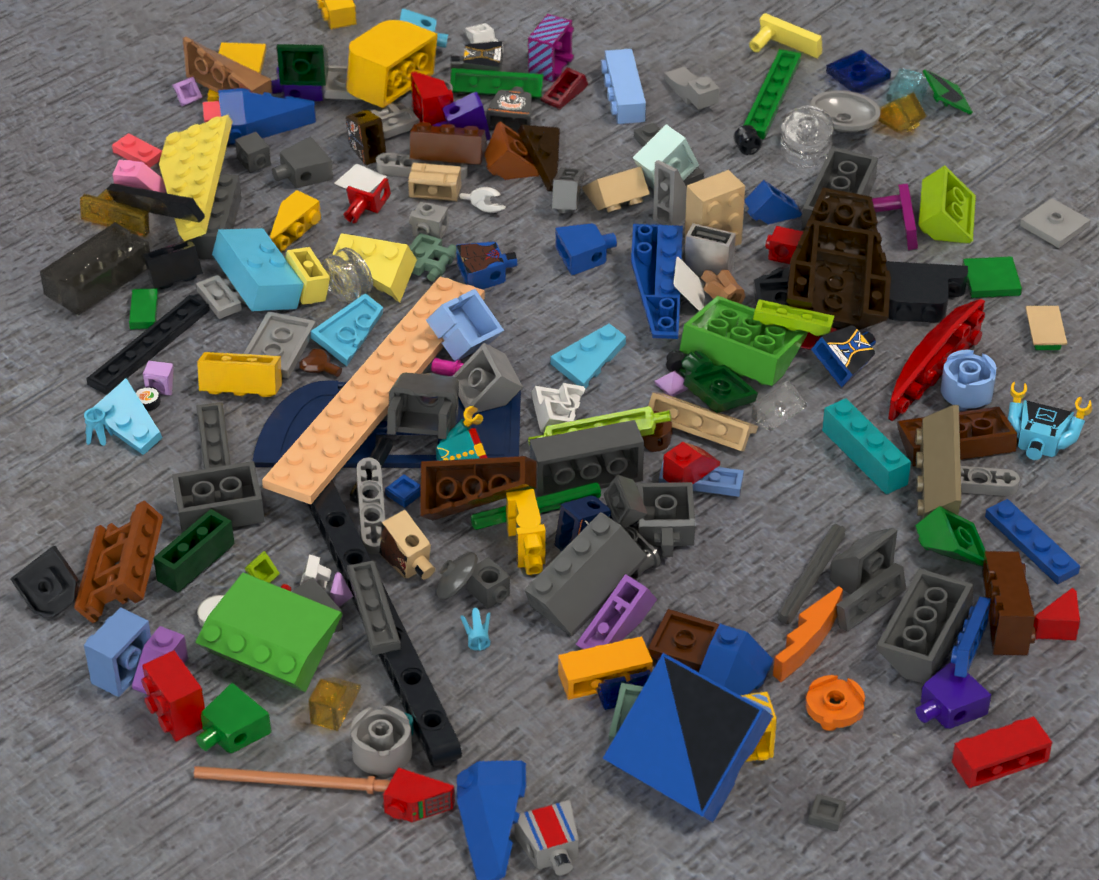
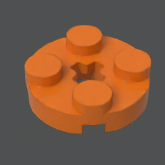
[805,675,865,731]

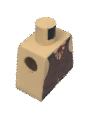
[379,510,435,580]

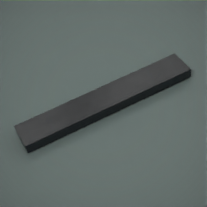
[106,184,205,223]
[86,295,210,395]

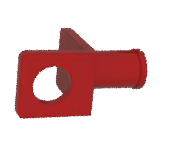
[344,178,391,223]

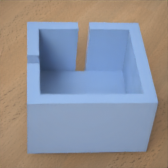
[426,289,504,362]

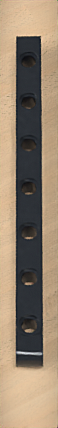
[307,480,462,767]

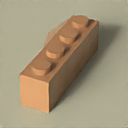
[183,36,272,95]

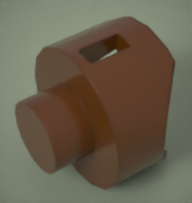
[642,411,672,452]

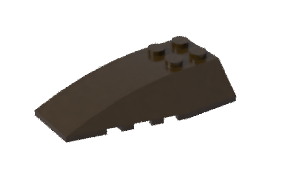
[786,188,891,330]

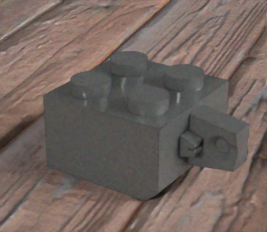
[637,482,695,557]

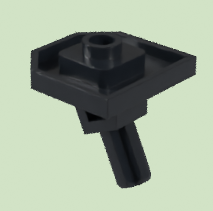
[10,546,80,617]

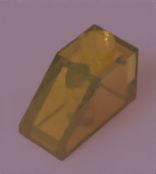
[879,92,927,132]
[308,677,361,731]

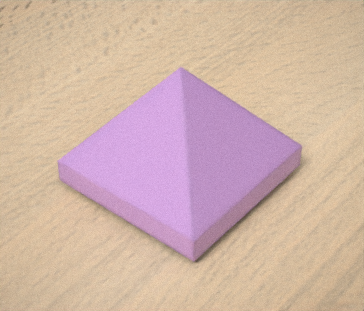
[173,76,203,106]
[655,370,688,397]
[330,572,353,607]

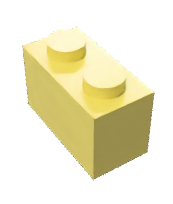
[285,247,330,305]

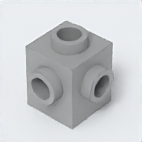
[409,202,449,239]

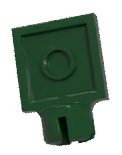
[679,351,758,413]

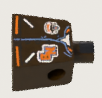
[346,110,386,165]

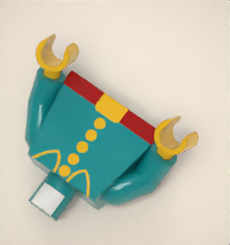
[436,406,487,461]

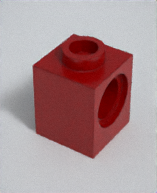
[765,226,803,264]

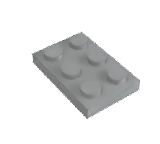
[243,311,316,378]

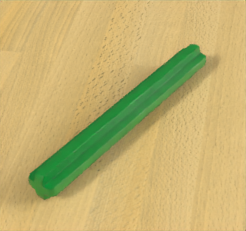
[470,482,601,530]

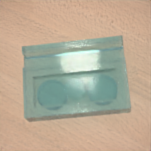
[886,68,930,109]

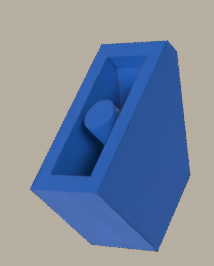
[744,180,802,225]

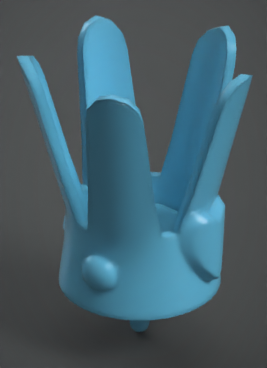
[84,407,113,446]
[460,608,491,651]

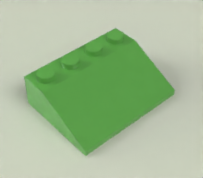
[680,296,809,386]
[195,573,343,693]

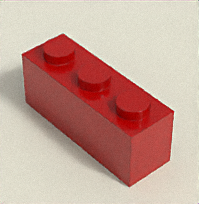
[952,716,1052,789]

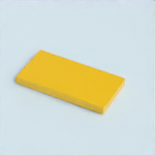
[207,43,266,102]

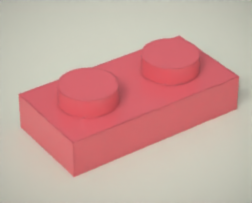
[112,133,162,168]

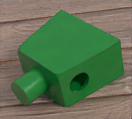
[196,683,271,753]

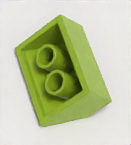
[918,165,976,243]

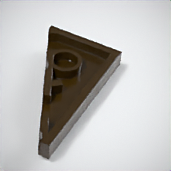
[517,125,560,192]

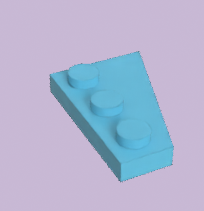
[310,293,383,367]
[93,378,162,455]

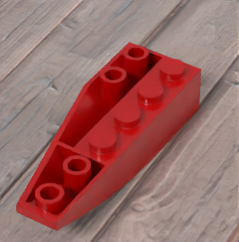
[888,299,985,421]

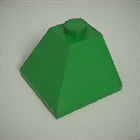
[915,506,986,567]

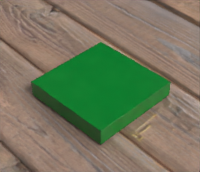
[962,256,1022,298]

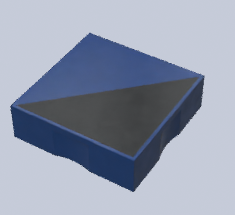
[603,653,773,822]

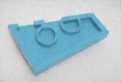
[550,323,626,389]

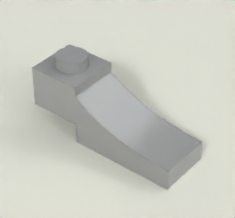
[664,66,719,110]

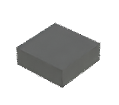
[808,794,846,831]

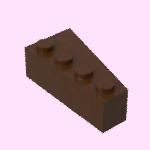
[420,456,537,521]
[982,551,1035,655]

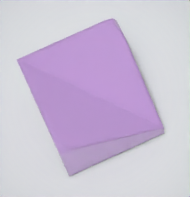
[143,361,173,396]

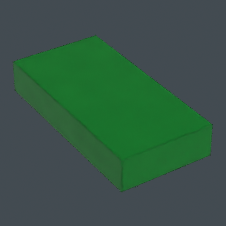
[129,288,159,329]

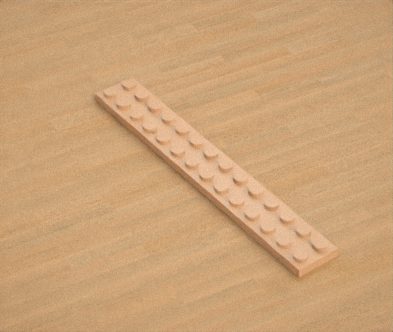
[262,277,485,504]

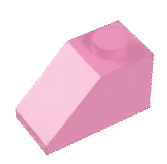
[113,160,167,193]

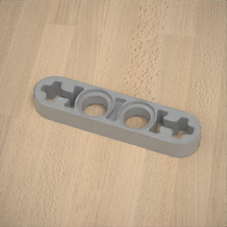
[376,153,468,180]
[356,458,385,554]

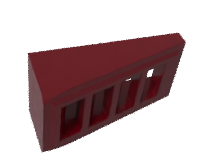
[541,67,588,110]

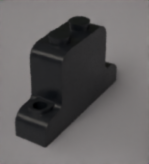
[886,261,968,323]

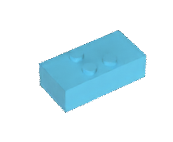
[212,228,304,311]

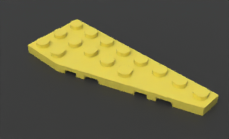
[159,115,232,241]

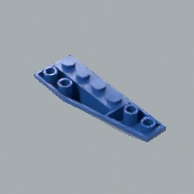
[631,224,683,339]

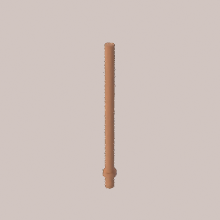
[194,766,391,794]

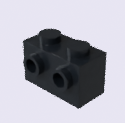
[142,240,203,289]

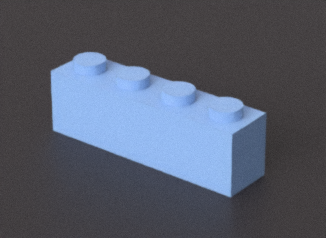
[601,49,646,124]

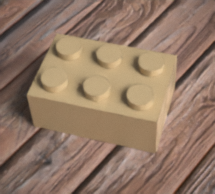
[684,170,745,246]

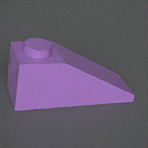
[576,574,657,649]

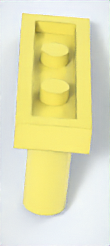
[749,13,822,58]

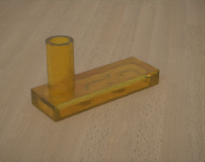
[80,188,150,237]

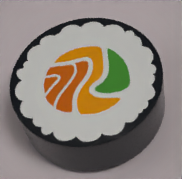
[135,387,161,411]

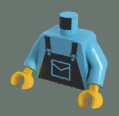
[1008,382,1092,460]

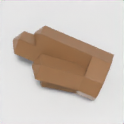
[701,269,745,304]

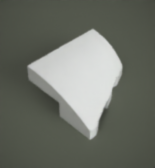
[531,383,585,432]

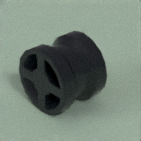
[733,125,762,155]

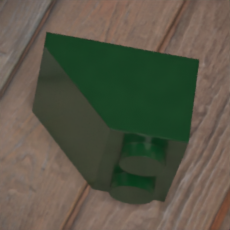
[276,44,329,86]

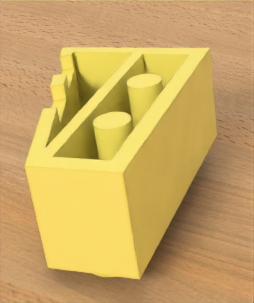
[332,233,417,303]

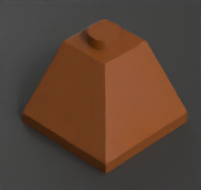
[484,122,539,180]

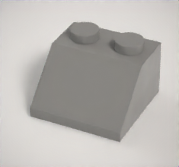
[453,343,523,413]

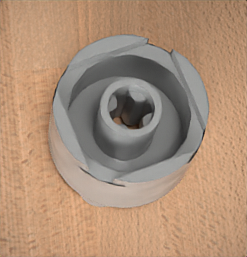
[351,706,412,779]

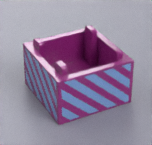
[528,14,574,82]

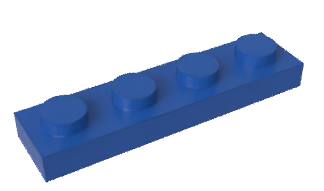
[985,499,1080,585]
[951,596,991,678]

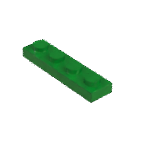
[450,68,544,99]

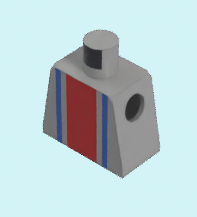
[514,800,579,875]

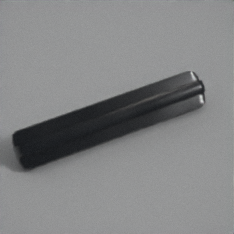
[350,436,393,503]

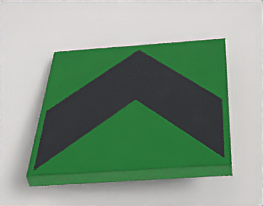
[922,69,973,115]

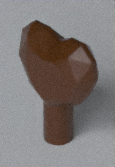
[299,349,342,377]

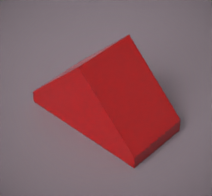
[1033,588,1080,640]

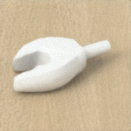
[460,187,505,213]

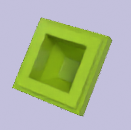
[244,551,280,583]

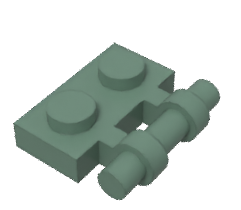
[409,233,456,282]

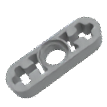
[960,466,1020,496]

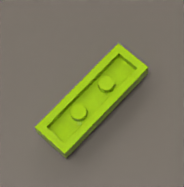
[753,299,834,336]

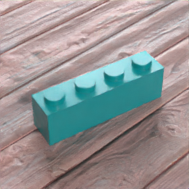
[822,398,911,495]

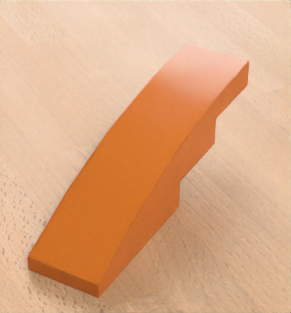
[773,586,843,682]

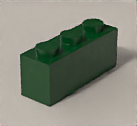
[153,509,235,593]

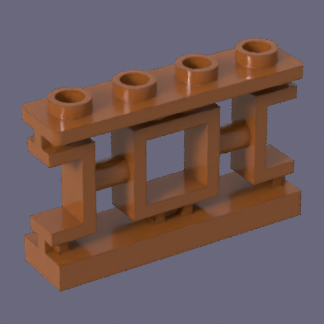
[74,500,163,623]

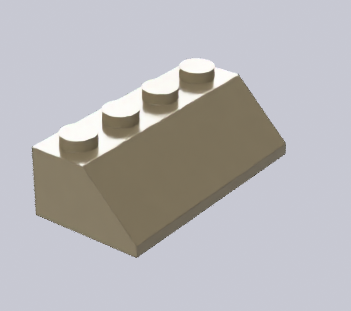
[915,405,961,520]

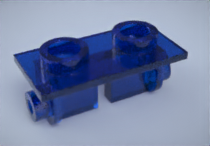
[596,670,652,710]

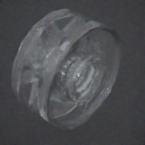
[321,247,373,305]

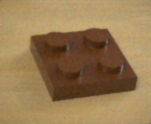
[648,609,719,672]

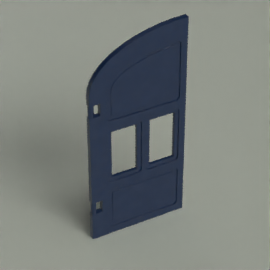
[252,380,521,468]

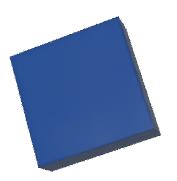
[385,474,421,508]

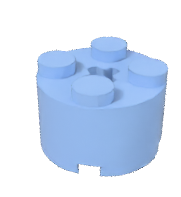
[940,350,997,411]

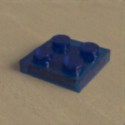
[826,49,891,93]

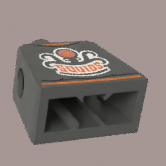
[486,87,531,133]

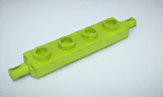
[528,406,672,446]

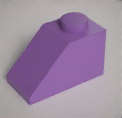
[132,626,188,694]

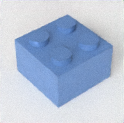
[84,607,151,697]

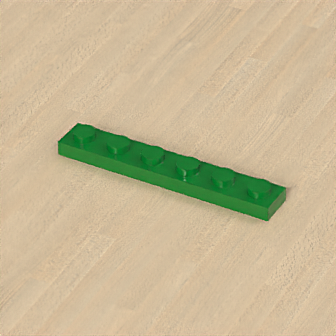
[743,49,801,140]

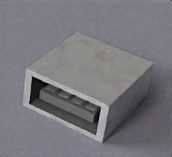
[685,223,736,276]

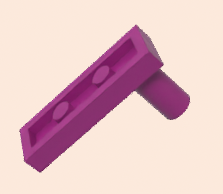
[872,183,918,250]

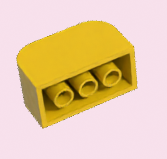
[346,20,438,108]

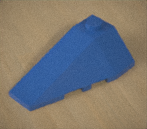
[218,88,316,145]
[699,624,773,696]
[457,760,526,880]

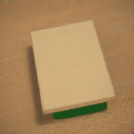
[1025,306,1067,350]

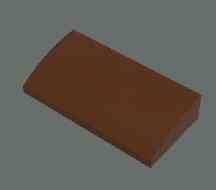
[897,406,1017,467]

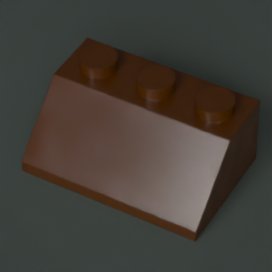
[410,122,487,165]

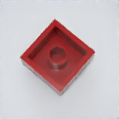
[141,650,205,741]

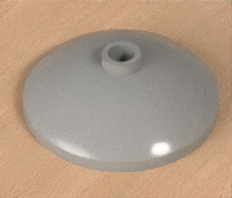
[810,91,880,133]

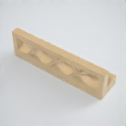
[648,392,758,451]

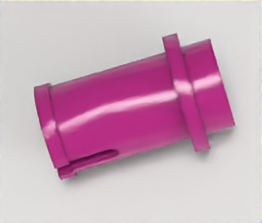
[431,358,464,376]

